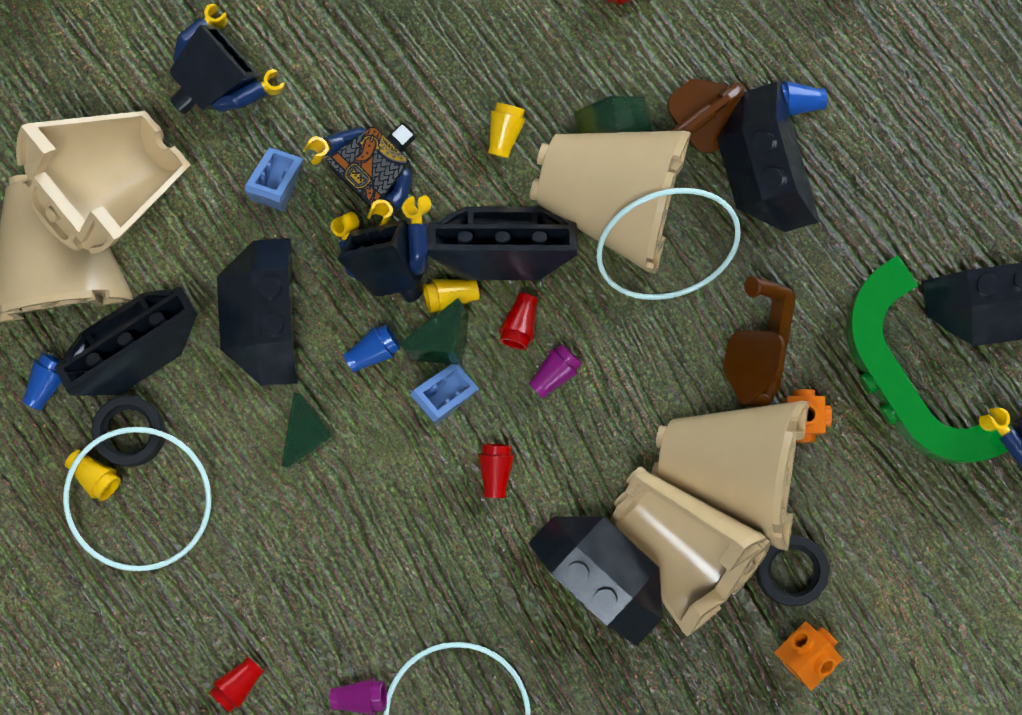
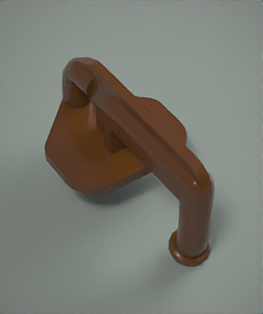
[667,79,745,154]
[723,276,795,407]

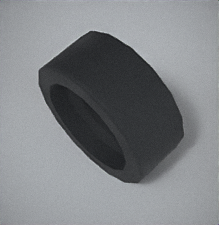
[91,395,166,467]
[756,535,830,607]

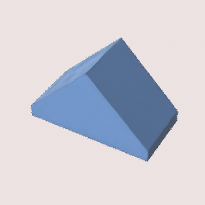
[244,147,303,212]
[410,361,479,426]

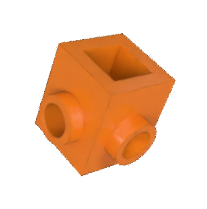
[782,389,832,443]
[774,621,843,691]

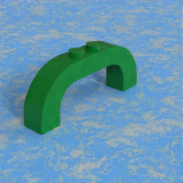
[846,255,1012,464]

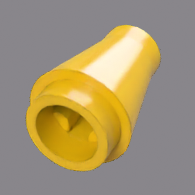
[488,102,526,158]
[423,279,480,315]
[65,449,121,501]

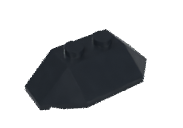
[717,81,820,232]
[428,207,577,280]
[217,238,298,386]
[921,263,1022,347]
[55,287,197,395]
[528,516,663,646]

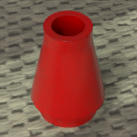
[498,293,538,350]
[478,444,515,498]
[208,657,264,713]

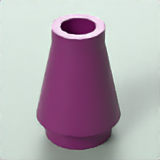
[528,344,582,398]
[330,678,387,715]

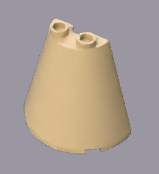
[16,111,190,254]
[530,131,691,274]
[0,175,133,323]
[651,401,809,551]
[610,467,770,637]

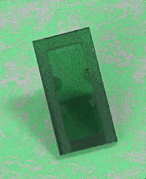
[573,96,652,134]
[400,298,469,365]
[281,393,334,469]

